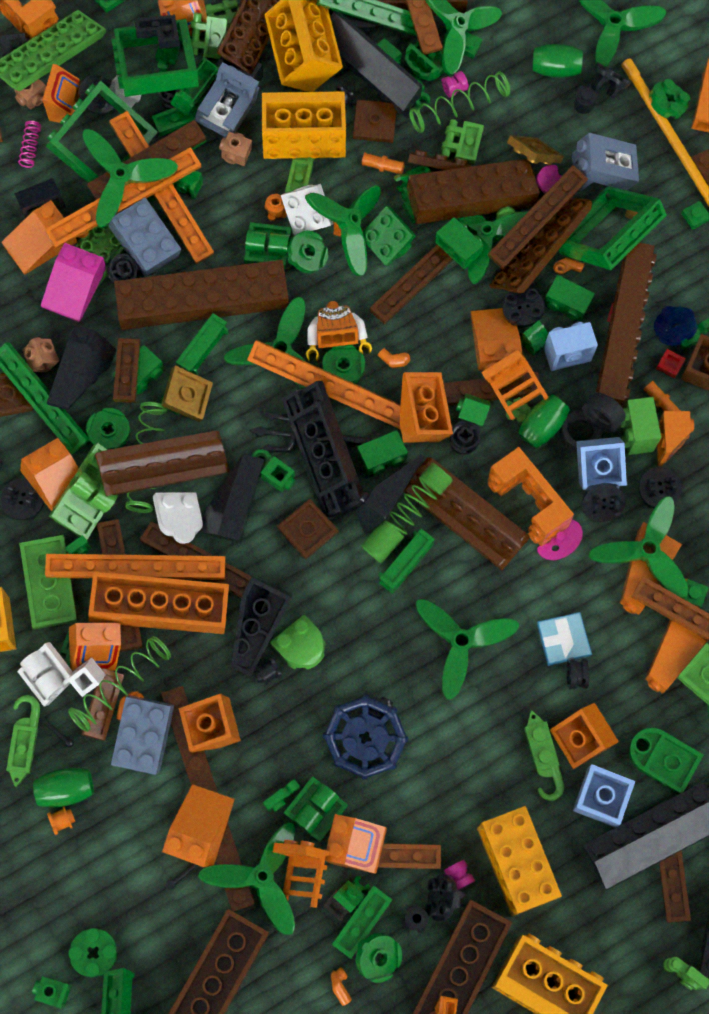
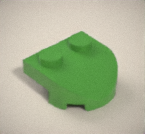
[270,614,326,669]

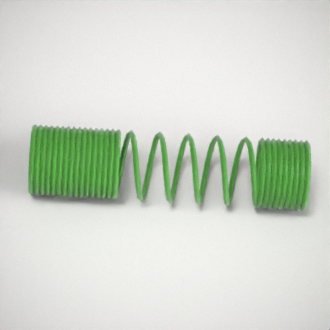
[361,463,453,563]

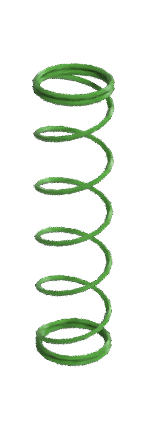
[410,71,510,133]
[125,402,168,513]
[68,636,171,732]

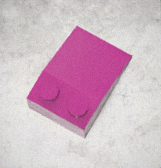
[41,243,106,322]

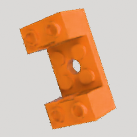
[0,0,59,40]
[487,447,574,547]

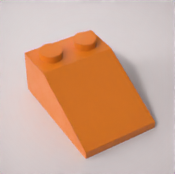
[2,200,77,275]
[470,308,522,371]
[399,372,453,443]
[20,438,79,511]
[162,784,235,867]

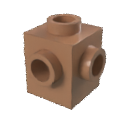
[14,79,46,110]
[219,132,252,167]
[22,337,59,372]

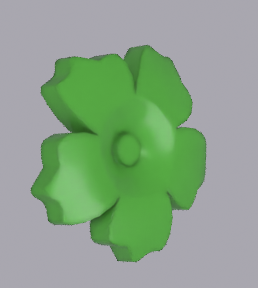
[505,397,531,423]

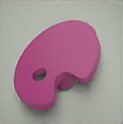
[536,165,562,194]
[537,520,583,560]

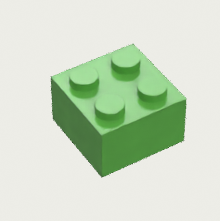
[619,397,661,455]

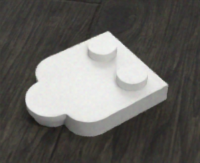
[153,493,203,544]

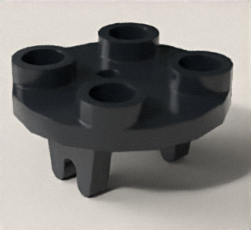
[591,62,631,98]
[78,75,114,116]
[503,288,545,328]
[639,467,682,509]
[0,478,44,520]
[582,483,626,522]
[425,874,466,922]

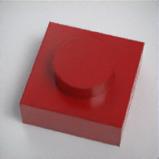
[656,349,686,379]

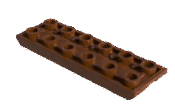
[216,0,280,75]
[489,198,592,293]
[95,431,230,497]
[403,457,530,571]

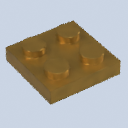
[507,135,564,165]
[161,365,213,422]

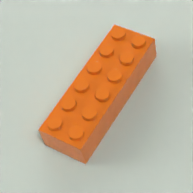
[88,572,229,634]

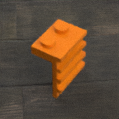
[481,349,549,420]
[273,840,330,908]

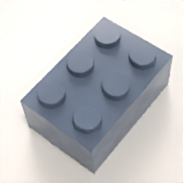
[108,197,181,277]
[111,695,174,775]

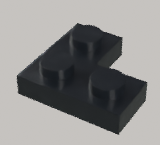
[134,15,180,49]

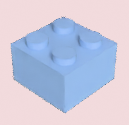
[544,322,598,371]
[576,437,627,490]
[573,764,635,828]

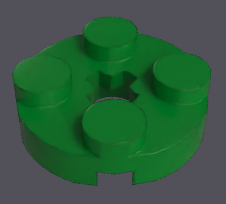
[649,79,690,119]
[287,230,328,273]
[322,345,365,384]
[86,408,131,450]
[69,928,117,977]
[356,933,402,983]

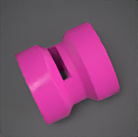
[442,71,469,98]
[444,860,475,890]

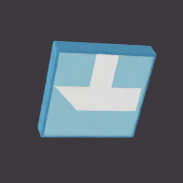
[536,612,592,666]

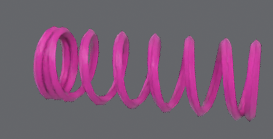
[18,121,41,168]

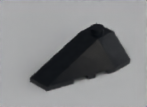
[47,325,117,410]
[199,454,265,543]
[356,454,425,534]
[231,577,292,677]

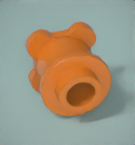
[265,194,287,221]
[47,806,76,835]

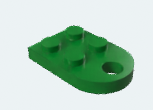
[629,728,704,794]

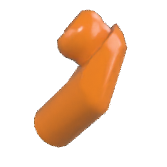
[553,257,584,275]

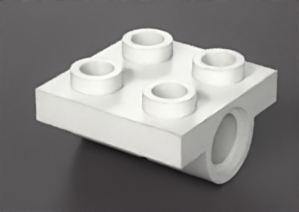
[281,184,334,235]
[17,642,73,706]

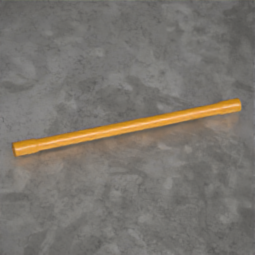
[621,58,709,206]

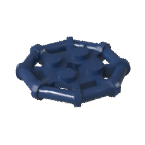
[323,694,409,780]

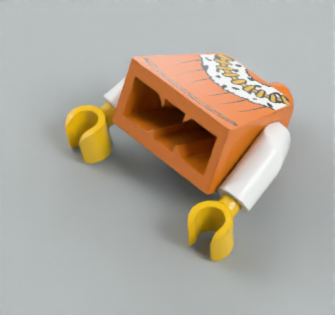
[306,301,372,361]

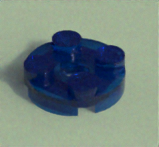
[654,306,698,346]

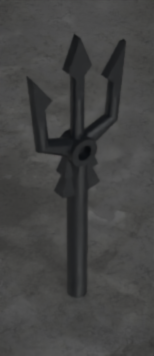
[249,411,372,452]

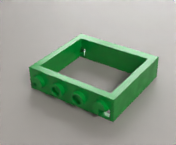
[111,19,199,97]
[46,81,158,183]
[559,186,667,270]

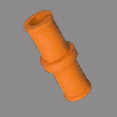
[362,152,405,174]
[643,381,681,411]

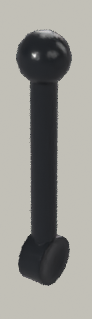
[38,714,74,748]
[166,864,199,890]

